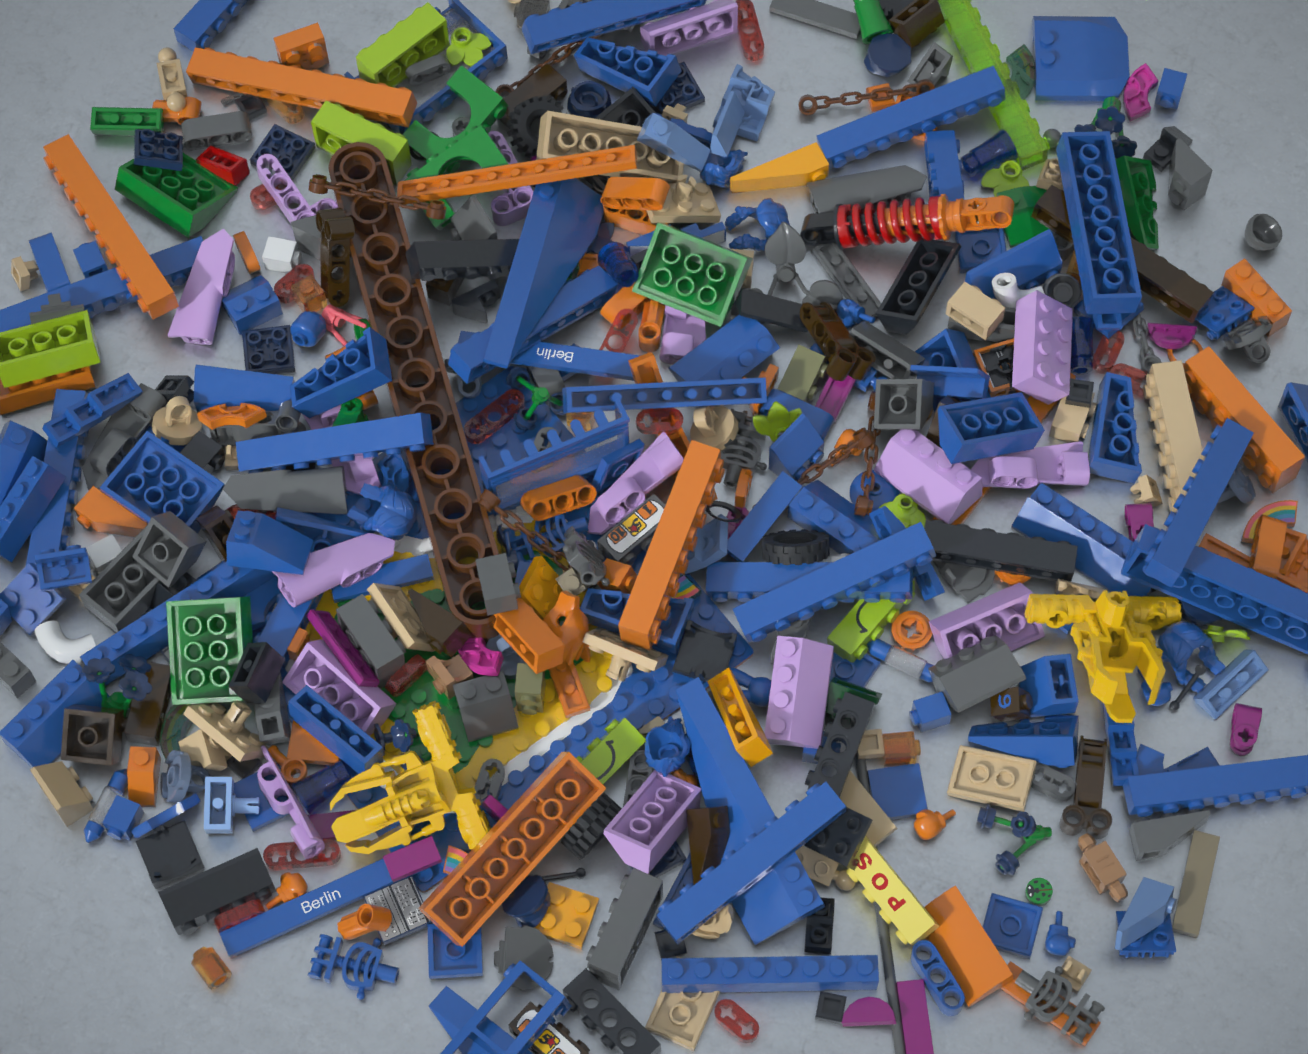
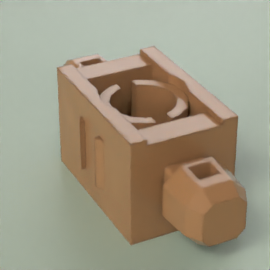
[1078,833,1128,902]

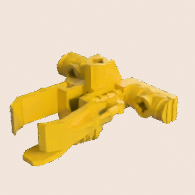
[1024,590,1182,723]
[330,701,491,854]

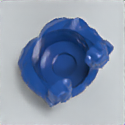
[725,198,790,251]
[347,483,417,540]
[1157,621,1225,693]

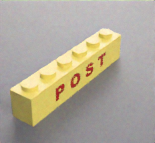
[846,835,940,946]

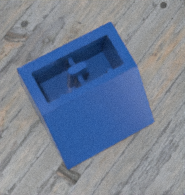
[1018,654,1079,717]

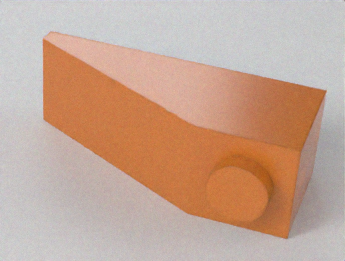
[74,486,148,537]

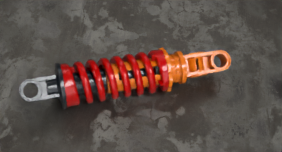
[800,194,1014,250]

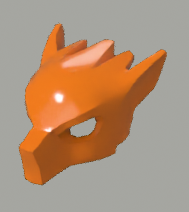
[542,591,590,668]

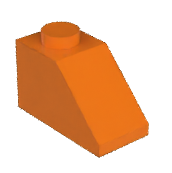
[127,746,161,807]

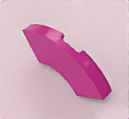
[1123,63,1159,122]
[458,637,504,676]

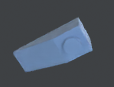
[637,113,710,172]
[1115,877,1177,950]

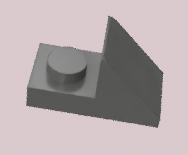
[907,42,953,92]

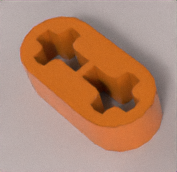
[233,231,261,274]

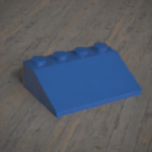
[100,431,225,534]

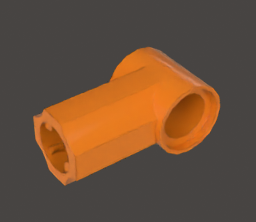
[152,97,202,125]
[638,300,665,353]
[337,904,392,940]

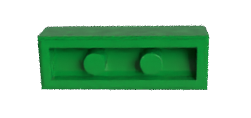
[90,107,164,136]

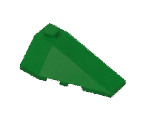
[1115,156,1159,251]
[997,186,1049,248]

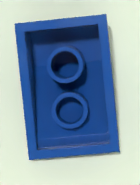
[226,511,314,575]

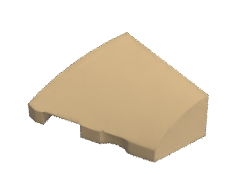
[1055,579,1108,602]

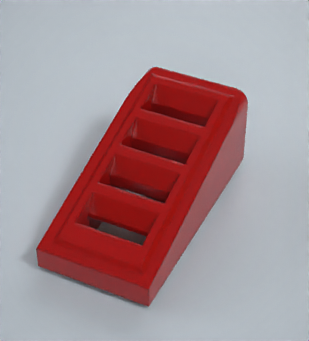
[196,146,250,186]

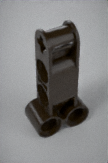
[315,208,355,307]
[800,302,876,381]
[1059,735,1112,839]

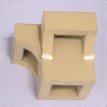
[178,729,232,771]

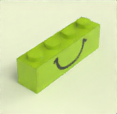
[827,581,915,663]
[576,718,646,784]

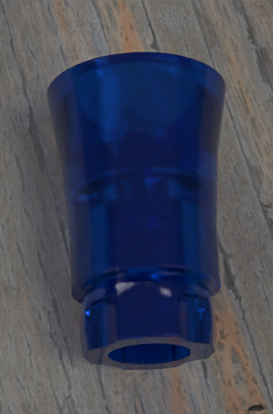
[961,129,1018,177]
[597,242,639,287]
[1070,316,1094,375]
[291,760,352,814]

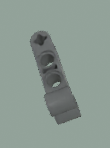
[208,400,306,446]

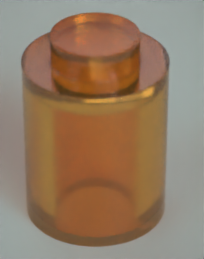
[191,947,232,989]

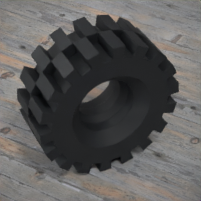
[506,96,567,158]
[561,793,622,860]

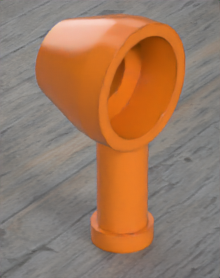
[268,745,308,786]

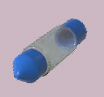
[867,639,934,683]
[84,769,128,843]

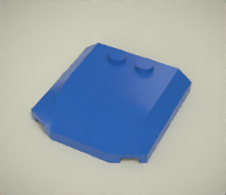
[1032,16,1130,101]

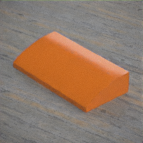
[0,366,96,415]
[925,885,1014,1007]

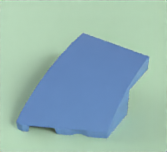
[713,64,775,142]
[680,514,728,576]

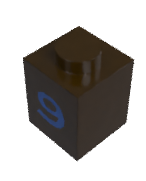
[990,687,1033,722]

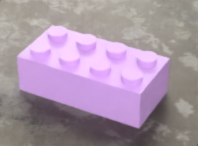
[1012,290,1073,405]

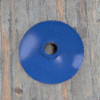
[850,470,900,512]

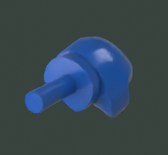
[837,299,875,327]
[1137,669,1173,706]
[1045,911,1076,956]

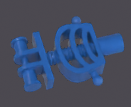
[503,514,589,563]
[308,934,399,1000]

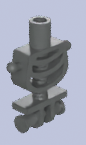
[721,409,767,488]
[563,526,610,586]
[1015,966,1105,1044]

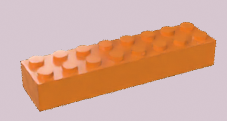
[618,440,725,651]
[418,752,606,947]

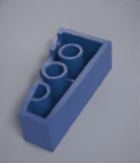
[574,37,681,107]
[924,130,965,201]
[290,327,392,419]
[1088,372,1142,484]
[580,588,694,654]

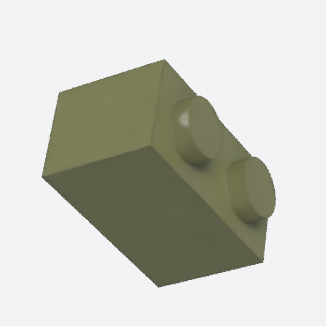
[777,344,828,403]
[515,663,546,715]

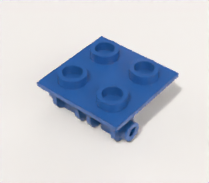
[1196,286,1255,340]
[1116,911,1176,958]

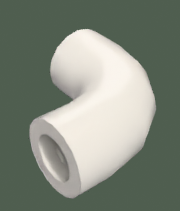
[992,273,1045,308]
[35,620,96,664]

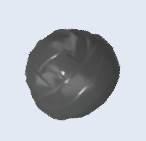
[1244,214,1282,251]
[1043,273,1081,309]

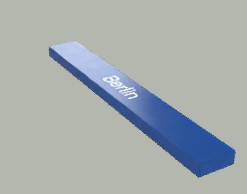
[458,331,640,381]
[219,859,426,959]

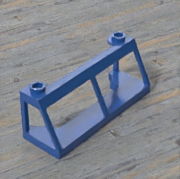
[440,961,572,1054]

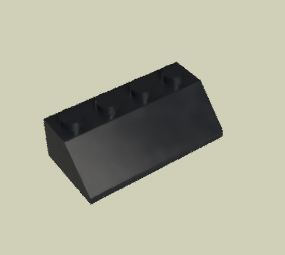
[876,238,961,335]
[158,848,277,935]

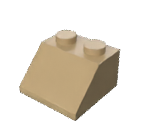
[30,761,94,827]

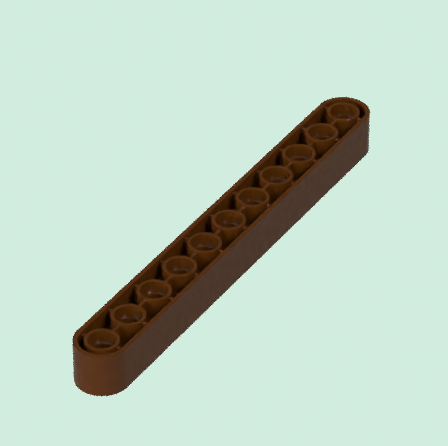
[329,142,500,644]

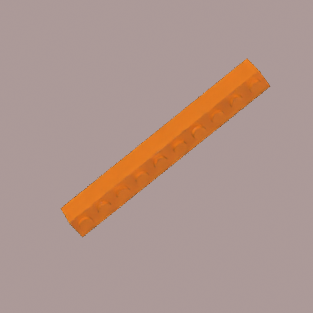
[186,47,417,127]
[43,134,179,320]

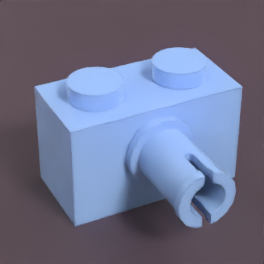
[204,777,260,834]

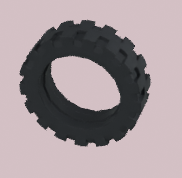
[761,529,830,565]

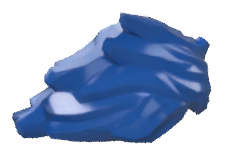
[700,148,748,188]
[644,716,691,777]

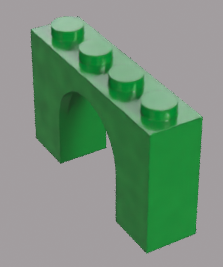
[403,65,508,175]
[404,125,510,231]

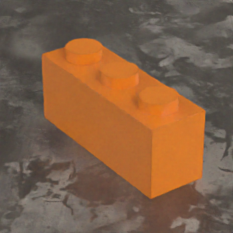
[1221,258,1292,337]
[493,598,565,674]

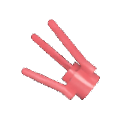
[321,304,369,346]

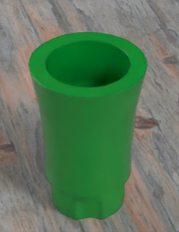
[853,0,894,44]

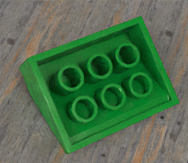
[115,153,238,238]
[632,222,753,327]
[166,596,253,705]

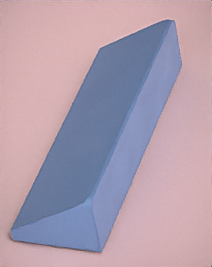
[710,90,745,157]
[1193,649,1269,719]

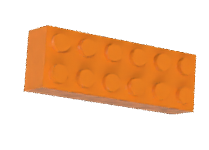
[1184,346,1305,493]

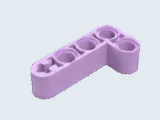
[488,131,533,226]
[257,154,338,223]

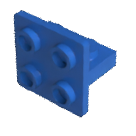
[34,545,92,591]

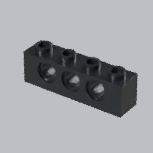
[805,692,875,798]
[563,968,661,1054]

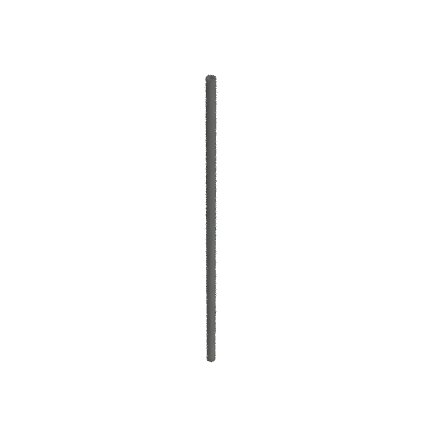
[850,718,906,1054]

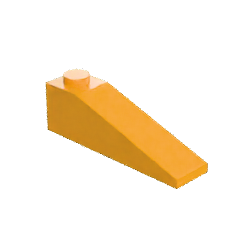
[730,142,829,193]
[707,668,773,767]

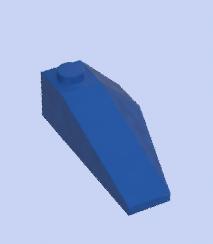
[0,420,47,506]
[274,507,377,553]
[968,715,1079,768]

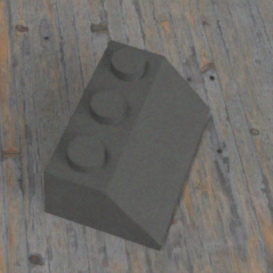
[336,594,406,689]
[928,635,1026,713]

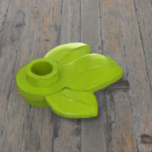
[446,27,491,67]
[981,160,1029,197]
[753,401,802,442]
[878,494,926,528]
[1202,625,1250,643]

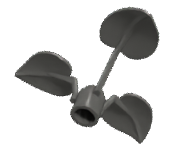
[731,222,843,324]

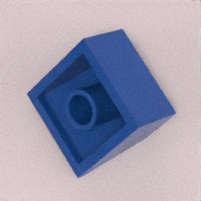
[221,275,283,335]
[768,413,824,481]

